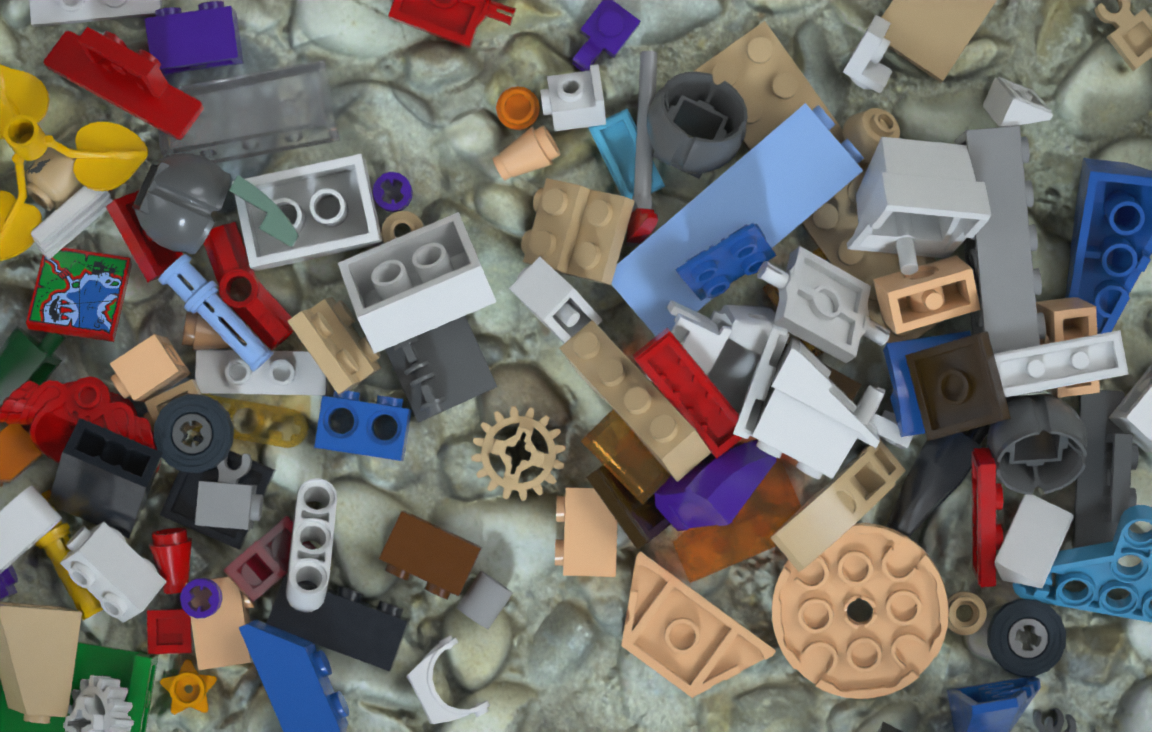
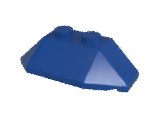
[239,620,349,732]

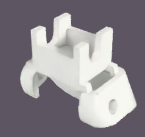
[645,300,776,412]

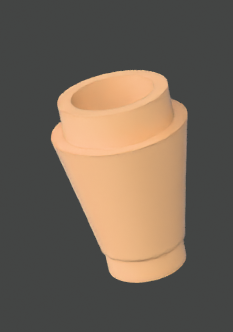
[493,125,560,181]

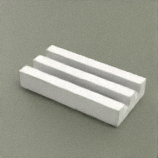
[30,186,113,260]

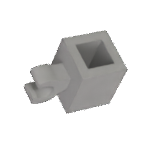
[195,453,263,530]

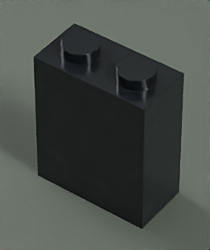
[48,418,163,539]

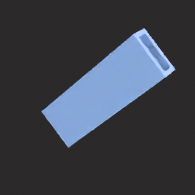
[611,103,864,336]

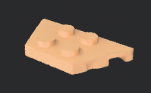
[621,551,776,698]

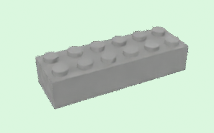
[955,126,1046,395]

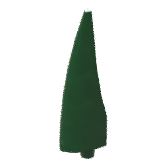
[0,326,66,407]

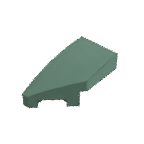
[229,175,299,247]

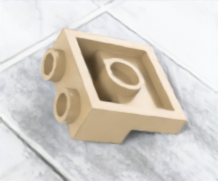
[521,178,635,285]
[288,297,381,394]

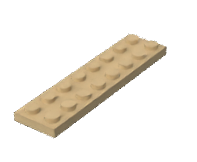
[694,21,941,343]

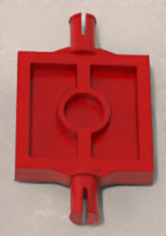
[388,0,517,48]

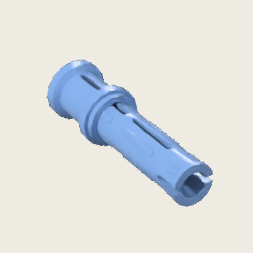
[158,253,273,372]

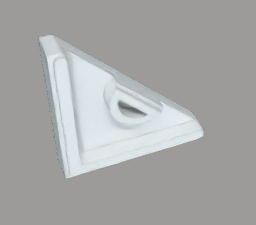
[733,325,789,439]

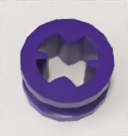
[373,172,413,212]
[180,578,223,619]

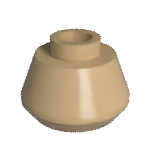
[843,108,900,164]

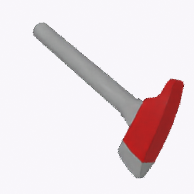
[626,51,658,247]

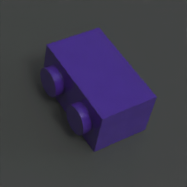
[144,1,244,75]

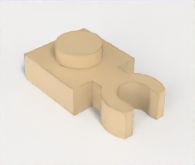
[1094,0,1152,71]

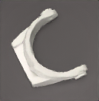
[407,635,490,724]

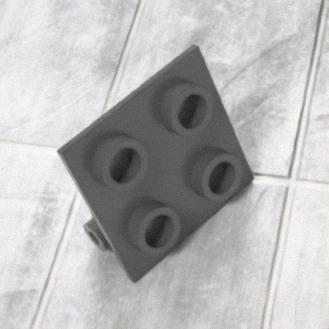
[385,316,497,423]

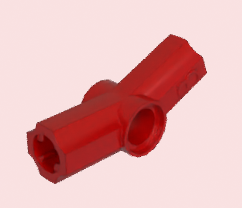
[203,222,294,350]

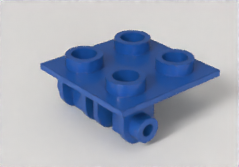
[675,223,777,301]

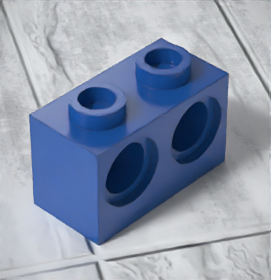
[314,389,412,461]

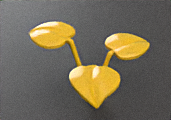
[0,64,149,261]

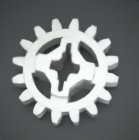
[63,675,134,732]

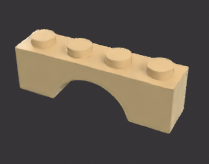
[559,320,711,482]

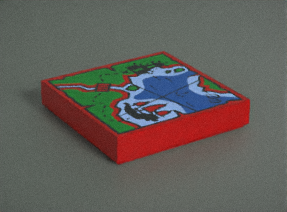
[26,248,132,342]

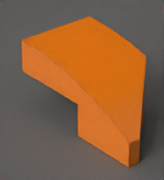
[0,424,43,487]

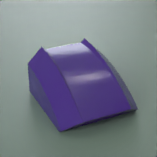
[655,439,776,531]

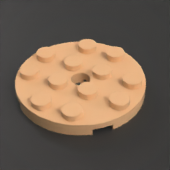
[772,523,949,699]

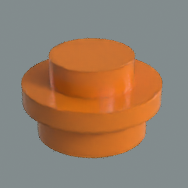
[496,86,540,130]

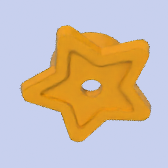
[160,659,217,715]

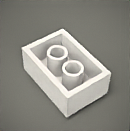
[232,154,383,271]
[338,212,496,354]

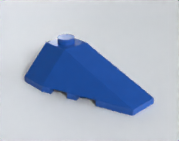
[1065,158,1152,334]
[947,677,1041,732]

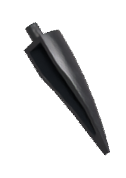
[886,425,990,538]

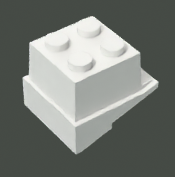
[847,137,991,275]
[752,337,885,479]

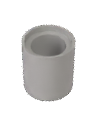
[456,571,513,629]

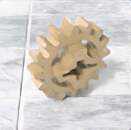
[471,406,566,501]

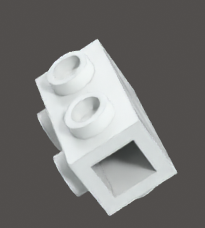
[60,521,167,623]

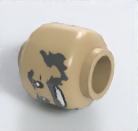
[25,147,84,211]

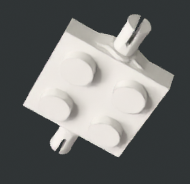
[757,246,890,363]

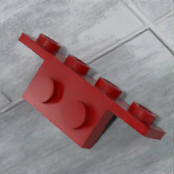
[43,27,204,140]

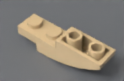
[770,438,906,572]

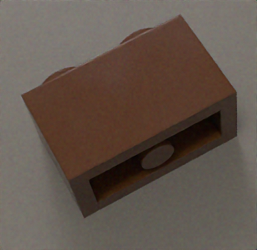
[379,510,482,600]

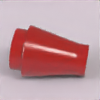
[149,527,192,594]

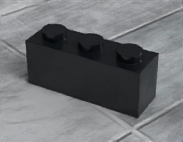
[266,575,410,671]

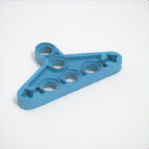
[1013,505,1152,623]

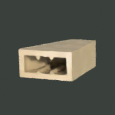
[0,601,82,724]

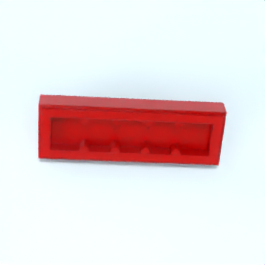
[632,327,742,459]
[972,448,1003,587]

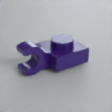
[572,0,641,72]

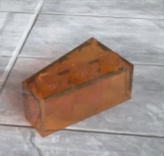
[671,458,801,583]

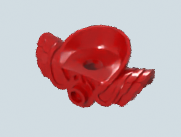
[0,376,161,473]

